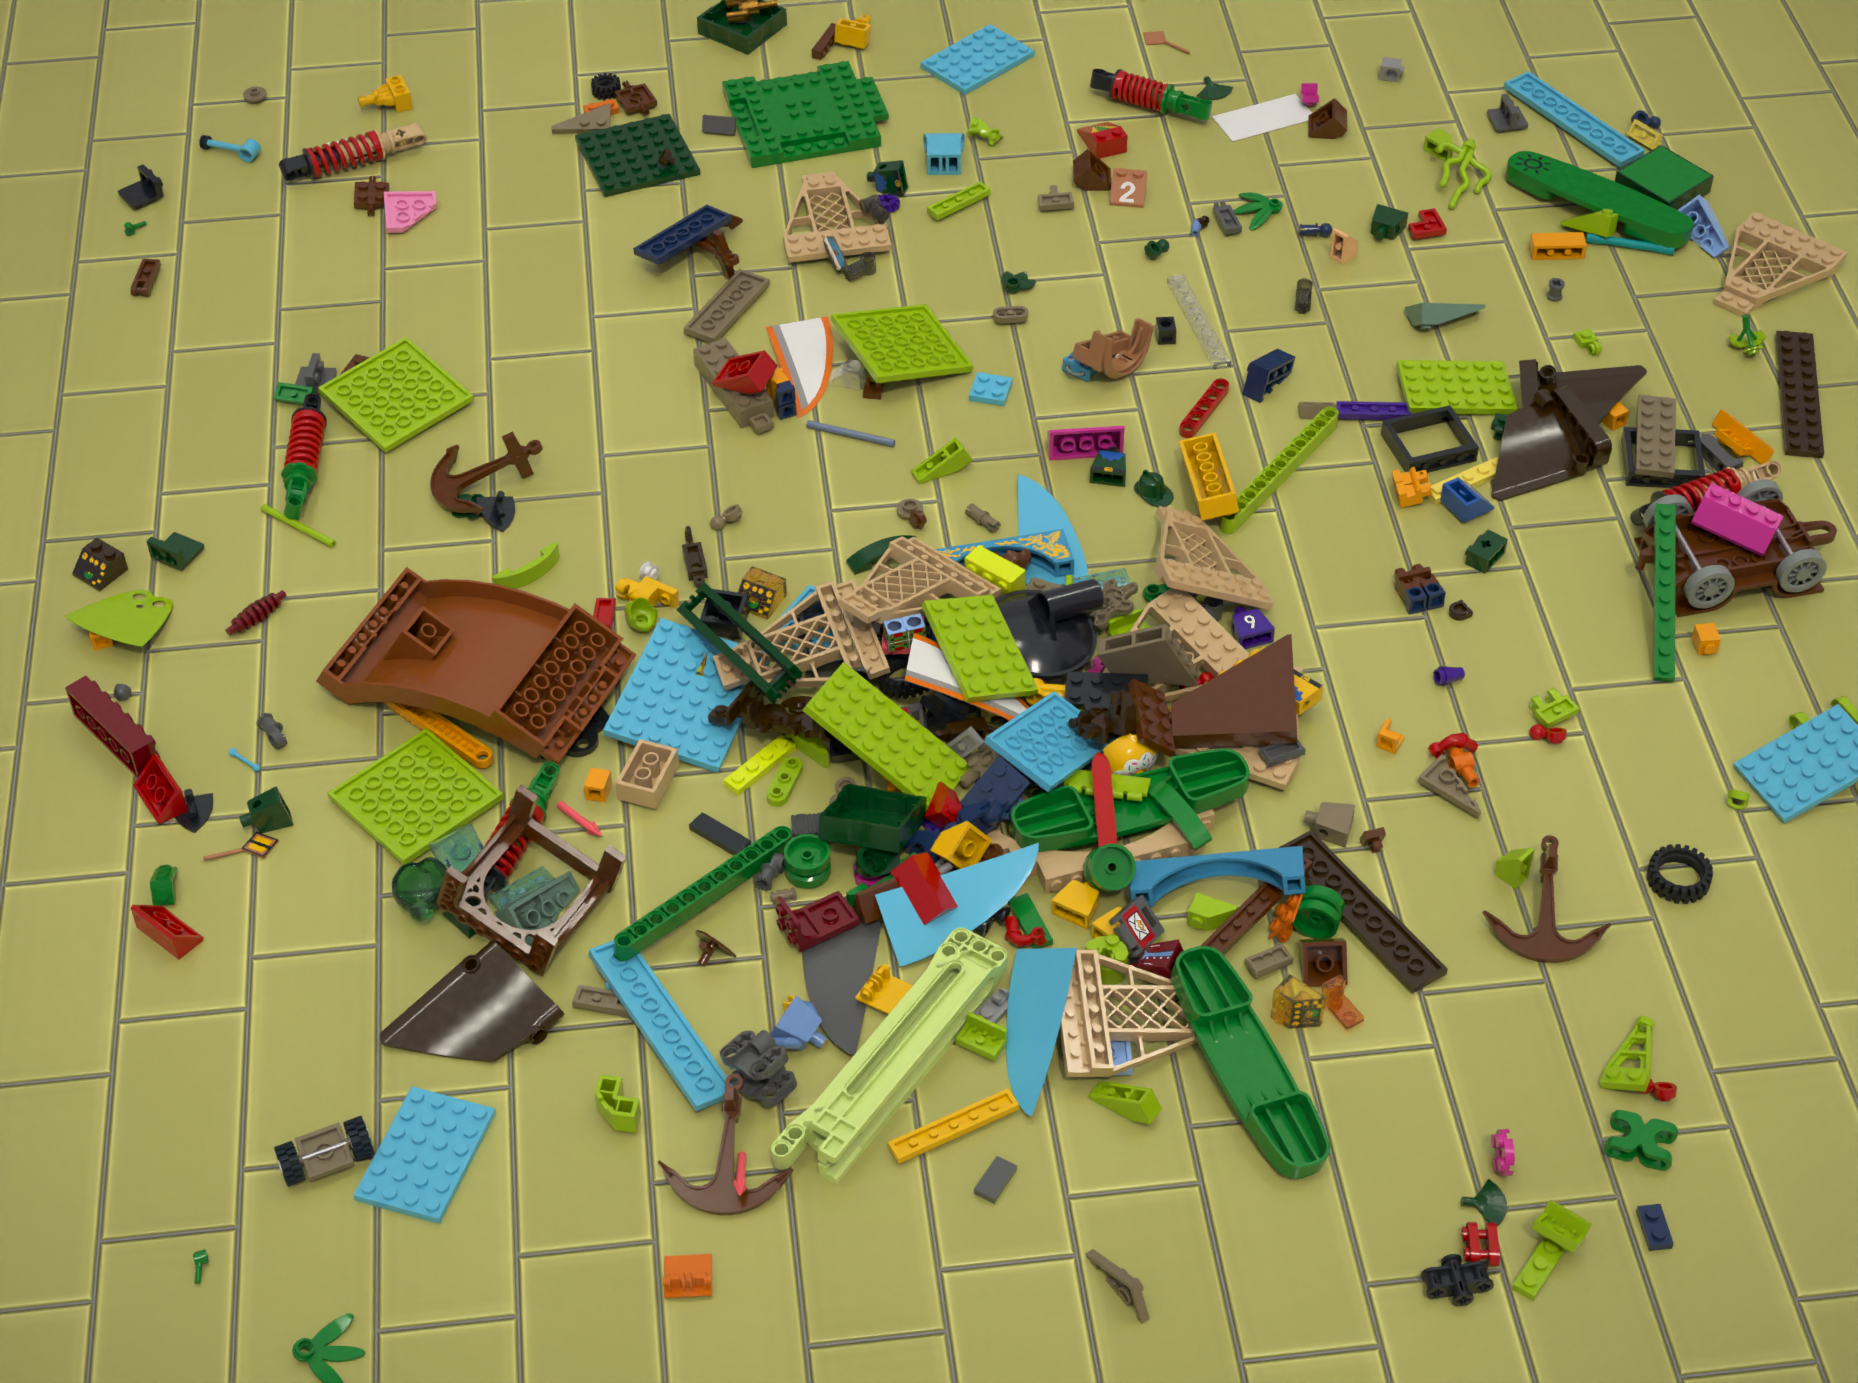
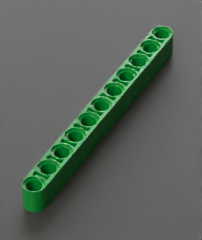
[614,826,792,961]

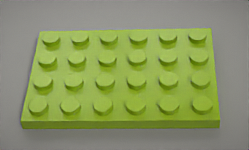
[1396,360,1518,415]
[921,595,1039,702]

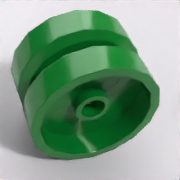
[784,834,831,889]
[1083,844,1136,893]
[1292,885,1345,939]

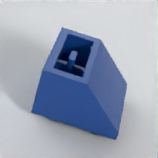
[1440,477,1494,523]

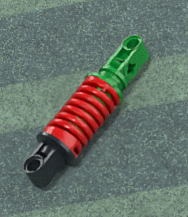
[1090,69,1213,120]

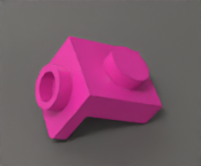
[1300,83,1319,105]

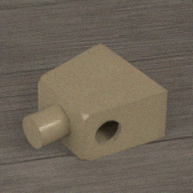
[1304,802,1355,848]

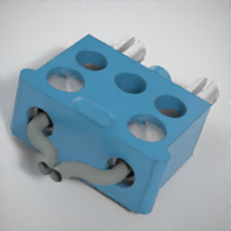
[1062,352,1097,381]

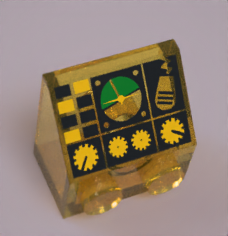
[738,566,787,620]
[1271,974,1326,1029]

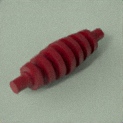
[225,590,287,636]

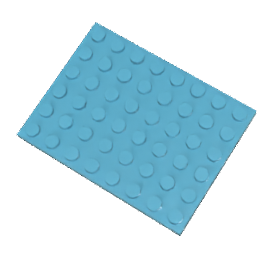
[603,618,771,773]

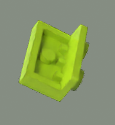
[955,1012,1008,1061]
[1531,1200,1592,1253]

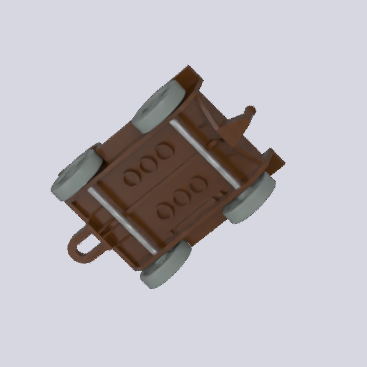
[1634,479,1837,618]

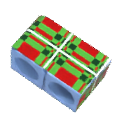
[883,613,927,652]

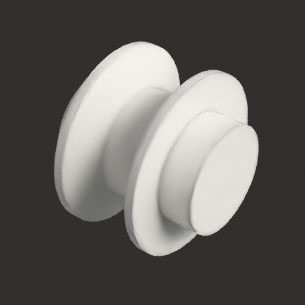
[639,561,660,580]

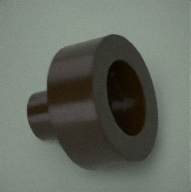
[658,148,675,166]

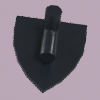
[476,491,515,532]
[174,789,214,833]

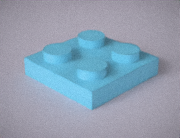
[969,372,1013,406]

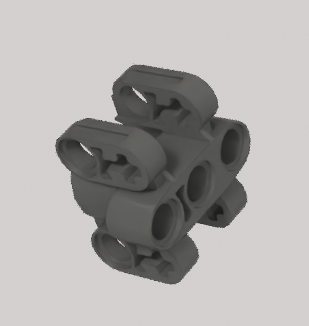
[720,1030,797,1107]

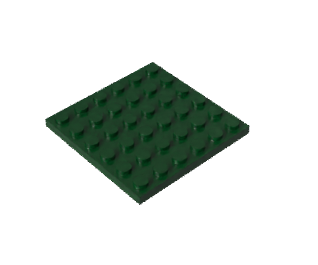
[575,114,701,197]

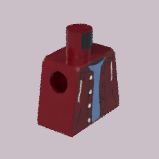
[1130,939,1184,982]

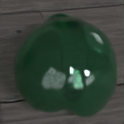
[392,857,447,922]

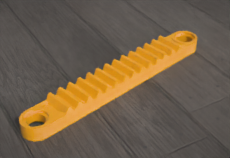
[383,702,493,768]

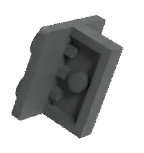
[1487,94,1528,132]
[295,353,337,394]

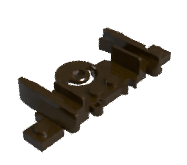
[708,681,839,741]

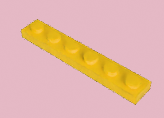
[888,1088,1019,1164]

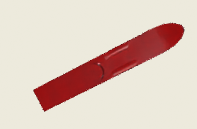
[1092,753,1117,867]

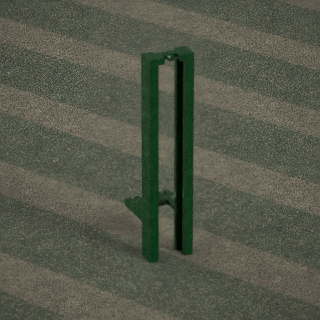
[676,582,802,704]

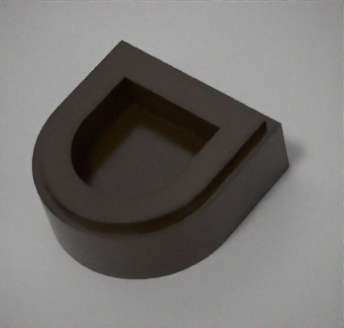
[1449,600,1473,621]

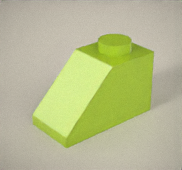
[1423,128,1453,162]
[1495,848,1534,889]
[1187,893,1238,931]

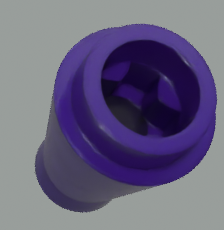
[1433,666,1465,686]

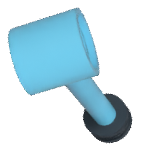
[199,135,261,162]

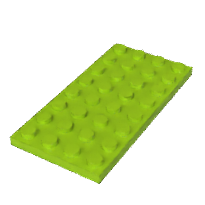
[802,662,969,811]

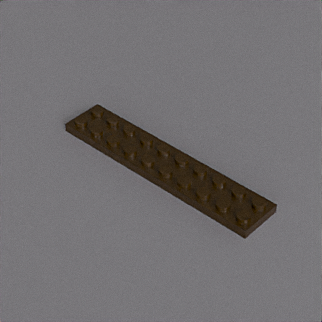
[1775,331,1824,458]
[1278,830,1448,993]

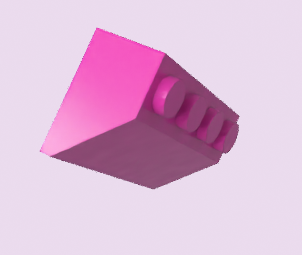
[1047,426,1125,460]
[1691,483,1784,557]

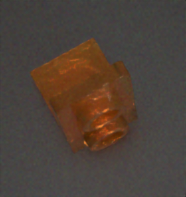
[1320,974,1364,1029]

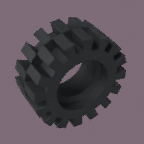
[591,73,621,101]

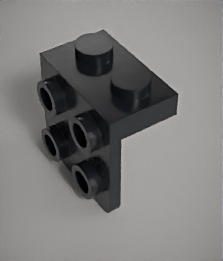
[118,164,164,209]

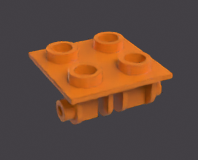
[1268,893,1303,943]
[663,1254,712,1298]

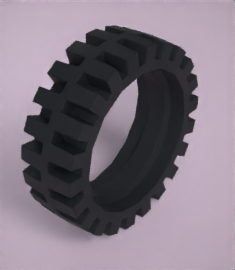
[877,654,930,699]
[1646,844,1713,904]

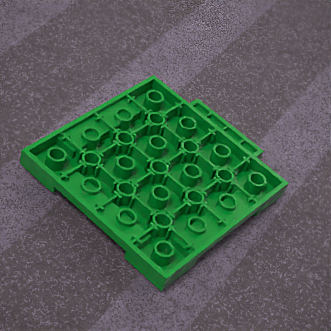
[722,61,889,168]

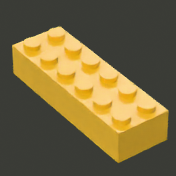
[1179,433,1239,520]

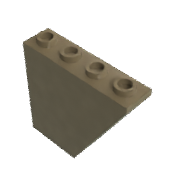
[1097,624,1199,686]

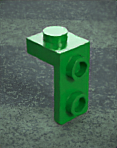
[149,865,178,905]

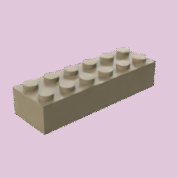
[693,338,774,428]

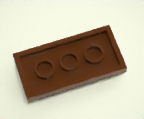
[1128,679,1176,757]

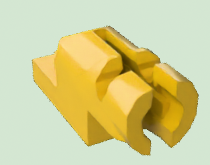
[615,576,679,608]

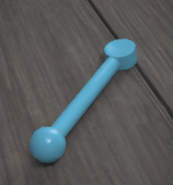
[228,748,261,772]

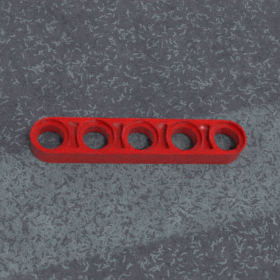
[1179,378,1229,438]

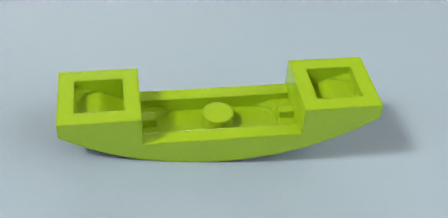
[492,542,560,589]

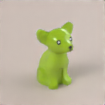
[968,117,1003,146]

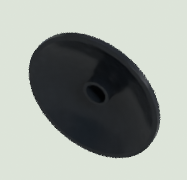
[995,578,1104,679]

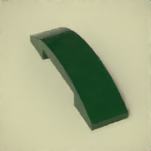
[846,535,916,575]

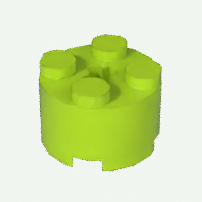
[1085,934,1128,985]

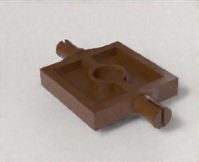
[614,80,657,116]
[354,176,389,216]

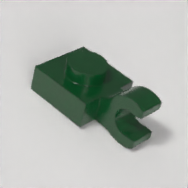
[1491,413,1507,440]

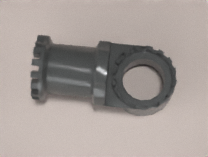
[256,713,287,749]
[754,852,785,891]

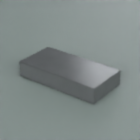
[702,114,736,135]
[1259,739,1305,767]
[974,1156,1017,1203]

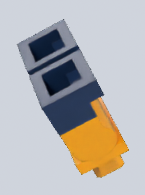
[766,368,797,420]

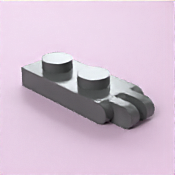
[1213,201,1242,235]

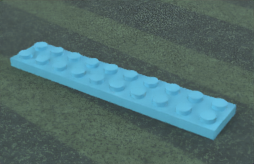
[1504,71,1645,167]
[588,940,733,1112]

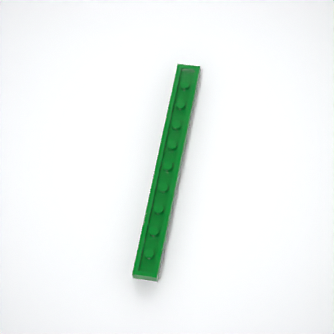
[1653,503,1676,682]

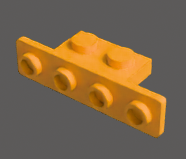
[1712,410,1775,464]

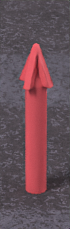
[557,801,602,836]
[733,1152,747,1196]

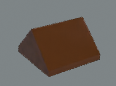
[854,877,899,924]

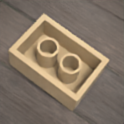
[615,739,679,809]

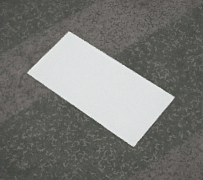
[1212,94,1312,141]

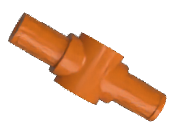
[1446,746,1480,788]

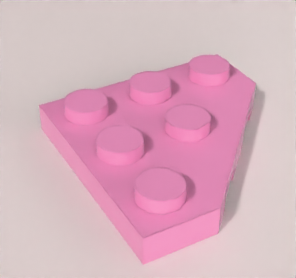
[384,191,436,233]

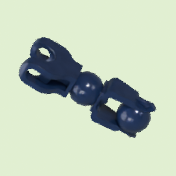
[904,798,1006,863]

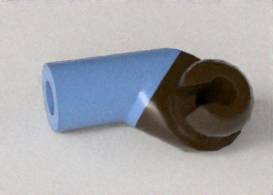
[1191,215,1210,237]

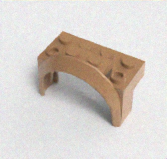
[1072,318,1154,379]

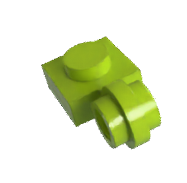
[1573,328,1602,356]

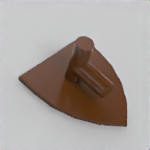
[695,930,736,967]

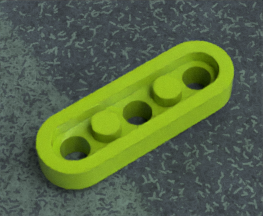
[767,757,803,807]

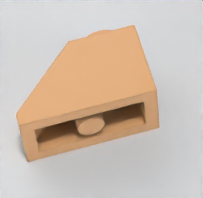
[1330,228,1358,264]

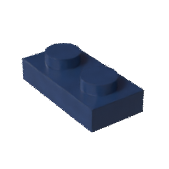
[1636,1204,1674,1251]

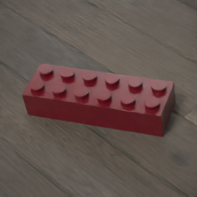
[65,676,160,778]

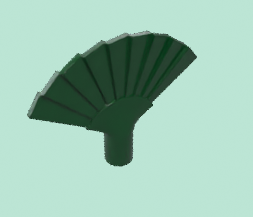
[1196,76,1233,100]
[1461,1179,1507,1226]

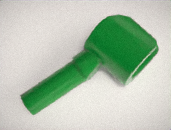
[124,221,147,236]
[193,1249,209,1284]

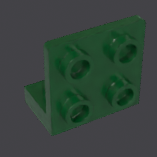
[146,532,205,570]

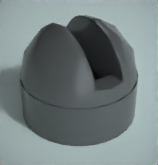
[114,684,131,701]

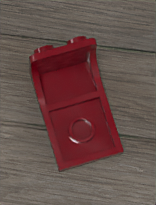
[775,891,860,952]

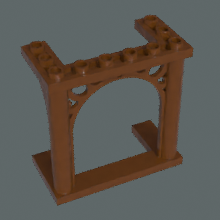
[436,785,627,977]

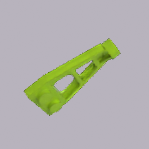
[1600,1016,1655,1092]

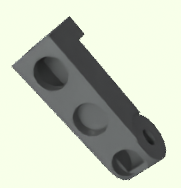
[1700,434,1744,472]

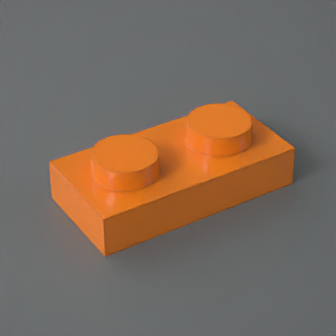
[583,99,620,115]

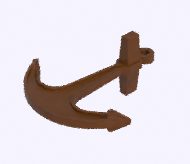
[693,214,743,279]
[430,431,543,515]
[1482,835,1612,963]
[658,1073,794,1215]

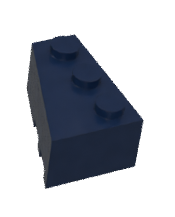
[1242,348,1296,403]

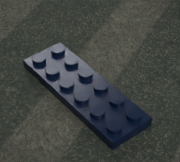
[633,204,732,265]

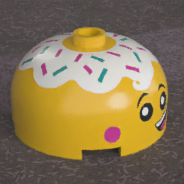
[1102,733,1158,776]

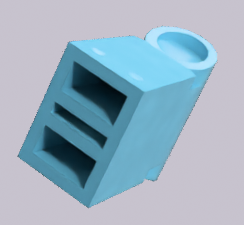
[923,133,965,175]

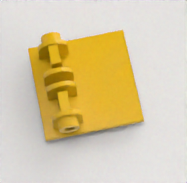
[855,964,913,1014]

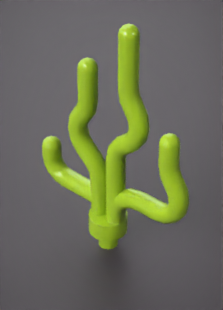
[1436,138,1492,209]

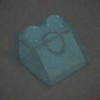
[428,823,484,872]

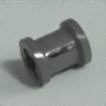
[1547,278,1565,302]

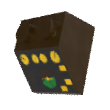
[72,538,128,591]

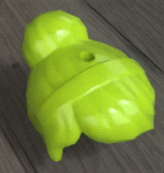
[624,597,658,633]

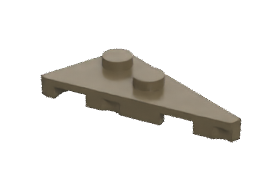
[551,104,611,134]
[1418,754,1481,818]
[1086,1249,1150,1323]

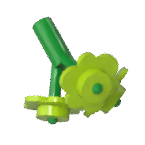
[1728,314,1766,356]

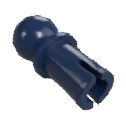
[1299,223,1333,237]

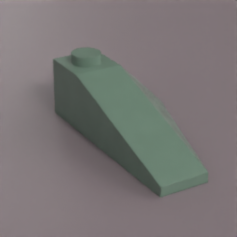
[494,871,580,945]

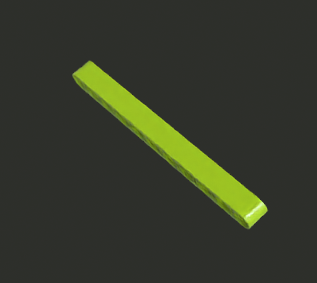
[1220,407,1338,534]

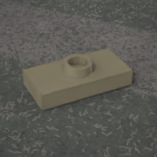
[1244,943,1294,979]

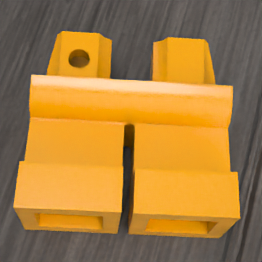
[1392,467,1432,508]

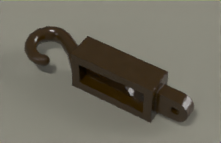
[682,526,708,588]
[933,716,1009,744]

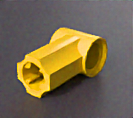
[1026,678,1066,705]

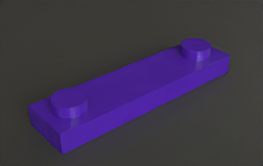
[1336,401,1411,420]

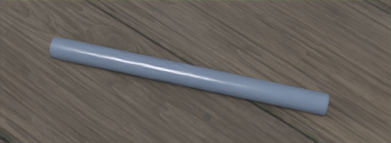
[806,420,895,447]

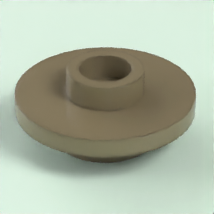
[243,86,267,102]
[897,499,923,519]

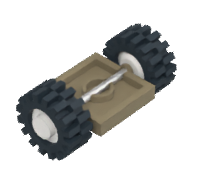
[274,1116,375,1187]

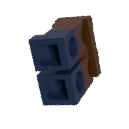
[1394,564,1446,614]

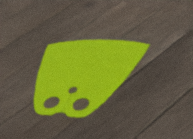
[64,589,173,647]

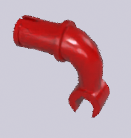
[1428,732,1478,759]
[1005,916,1047,947]

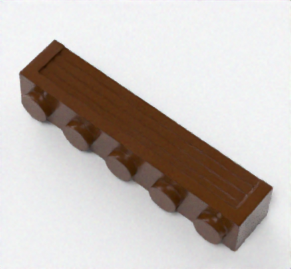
[811,23,836,60]

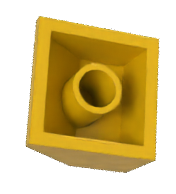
[930,821,992,870]

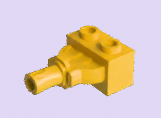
[834,14,871,49]
[358,75,413,113]

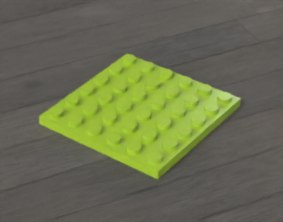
[830,304,973,383]
[318,337,474,453]
[327,728,504,866]

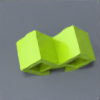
[595,1075,641,1133]

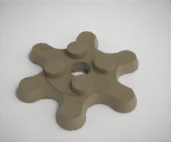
[1090,579,1138,630]
[960,732,1011,787]

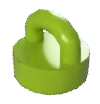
[1727,789,1750,810]

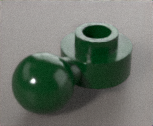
[1144,239,1169,259]

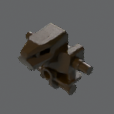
[1068,689,1136,744]

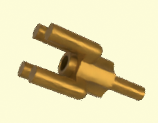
[725,0,778,23]

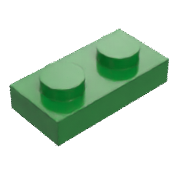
[274,382,315,406]

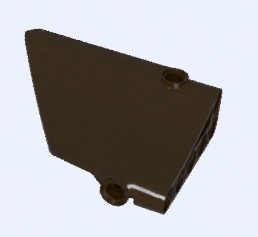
[1519,359,1647,424]
[1492,386,1612,501]
[380,940,565,1062]

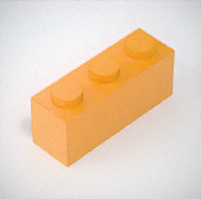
[1529,232,1587,260]

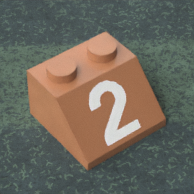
[1110,168,1147,208]

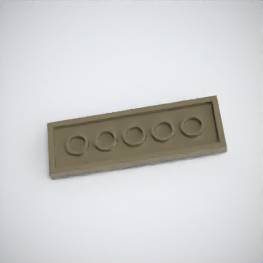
[683,269,770,343]
[1635,395,1676,478]

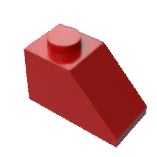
[924,781,962,828]

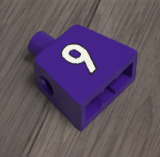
[1231,606,1275,649]

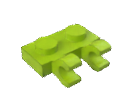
[1529,688,1580,729]

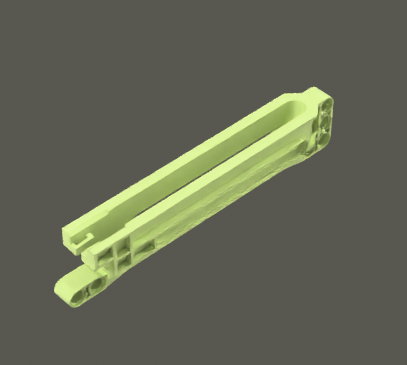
[771,928,1007,1185]

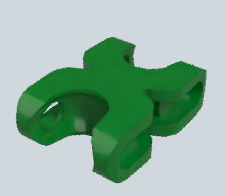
[1604,1110,1678,1171]

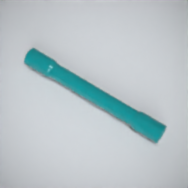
[1586,232,1675,256]

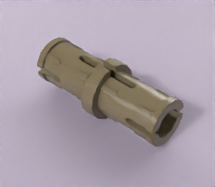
[965,503,1001,533]

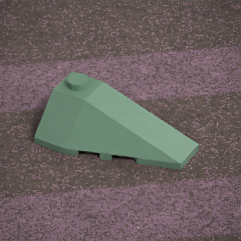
[1405,303,1485,330]

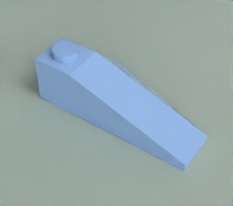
[1678,195,1730,258]

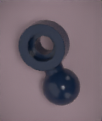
[1631,110,1661,129]

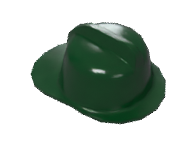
[1134,470,1174,507]
[854,847,900,879]

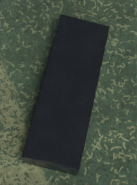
[689,812,751,855]

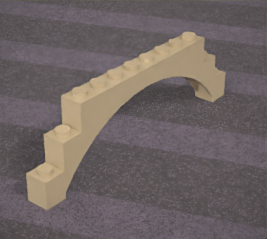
[987,805,1223,893]

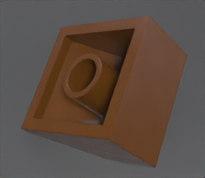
[1309,98,1347,139]
[1073,149,1112,191]
[1299,938,1348,986]

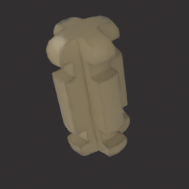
[770,887,797,904]

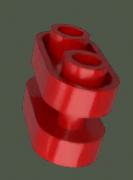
[1461,1222,1500,1267]

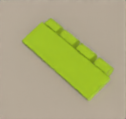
[1064,770,1151,802]

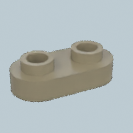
[993,306,1028,324]

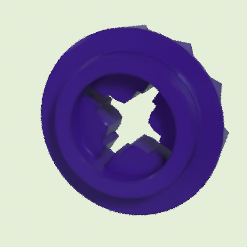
[873,193,900,213]

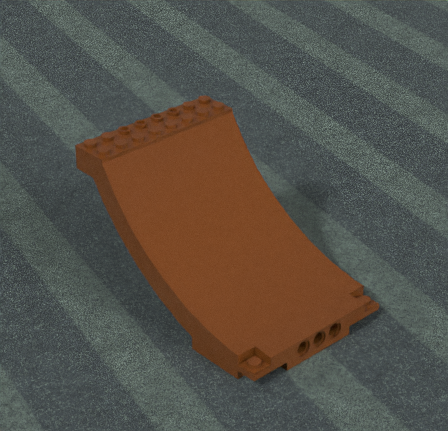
[316,567,637,765]

